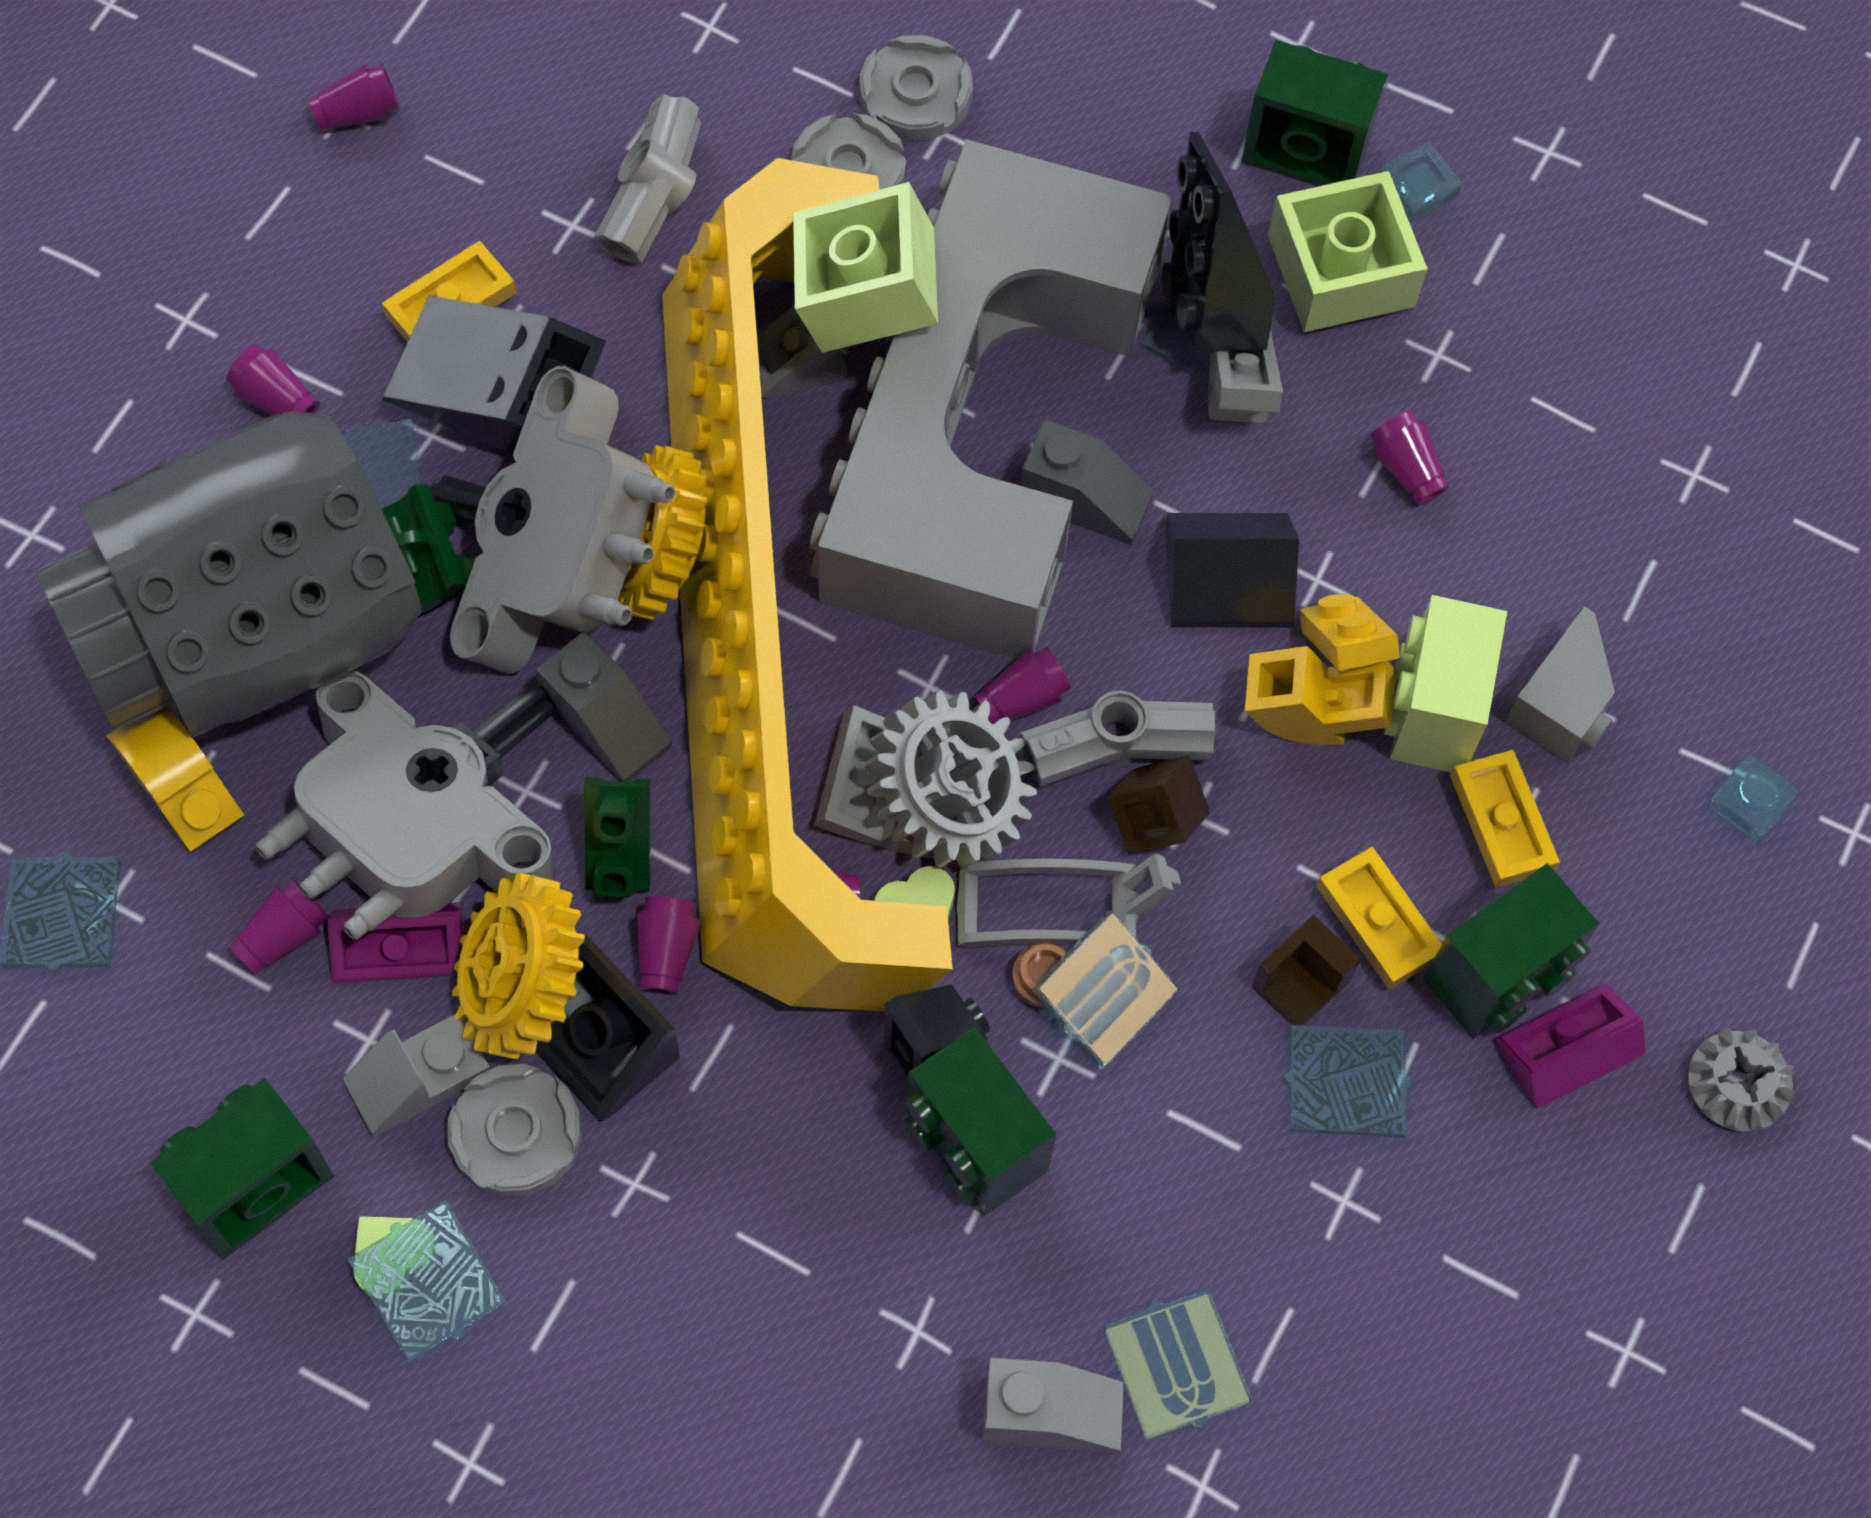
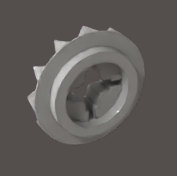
[1688,1028,1796,1132]

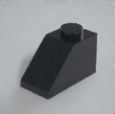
[884,984,990,1081]

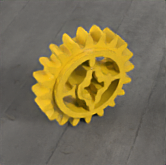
[618,445,707,620]
[452,873,585,1059]

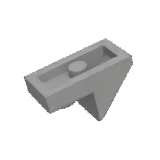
[757,305,848,399]
[1208,331,1283,423]
[342,1014,490,1137]

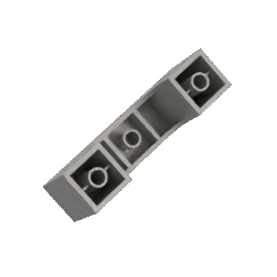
[810,139,1173,659]

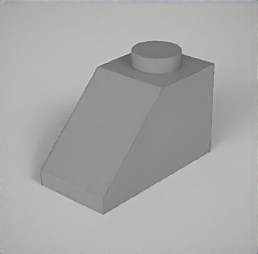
[1505,606,1615,763]
[983,1358,1124,1453]

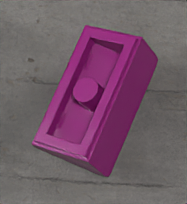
[327,902,463,983]
[1496,983,1646,1108]

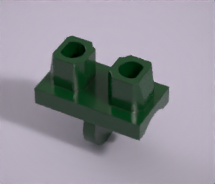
[382,484,473,613]
[584,777,651,898]

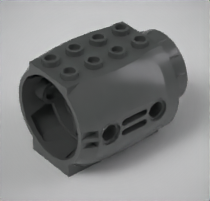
[36,412,422,738]

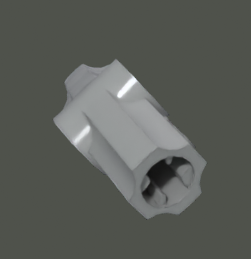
[594,94,701,265]
[1020,690,1215,787]

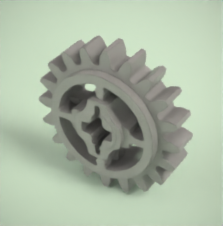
[865,690,1037,868]

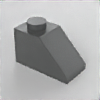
[1021,419,1154,545]
[536,632,672,782]

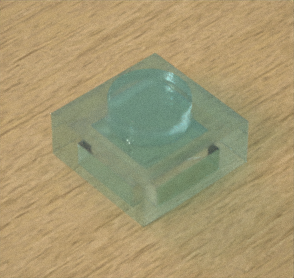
[1380,141,1463,221]
[1707,753,1800,844]

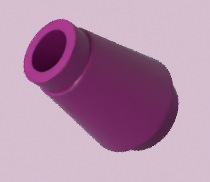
[308,63,400,132]
[226,344,320,416]
[1370,411,1449,505]
[974,646,1071,724]
[229,879,329,975]
[637,896,701,995]

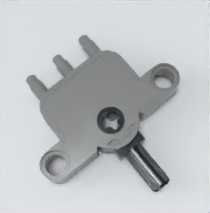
[430,366,675,674]
[256,671,556,939]

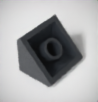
[1166,513,1299,628]
[536,935,680,1121]

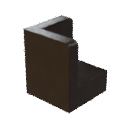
[1107,755,1209,854]
[1252,915,1361,1029]

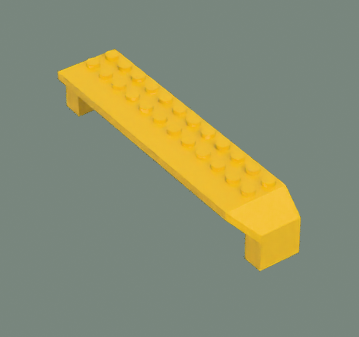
[662,158,953,1012]

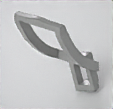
[957,853,1181,948]

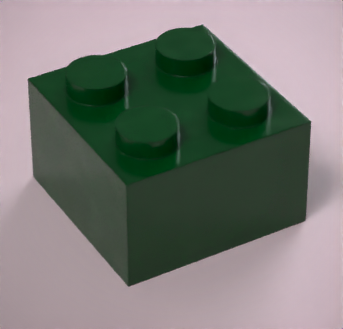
[1241,40,1388,187]
[1423,863,1600,1039]
[904,1027,1056,1216]
[149,1078,334,1260]

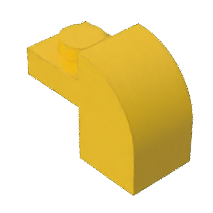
[1245,646,1396,745]
[106,706,244,852]

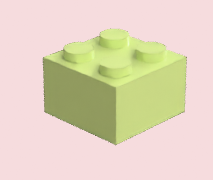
[1268,171,1427,332]
[793,182,938,353]
[1383,595,1507,772]

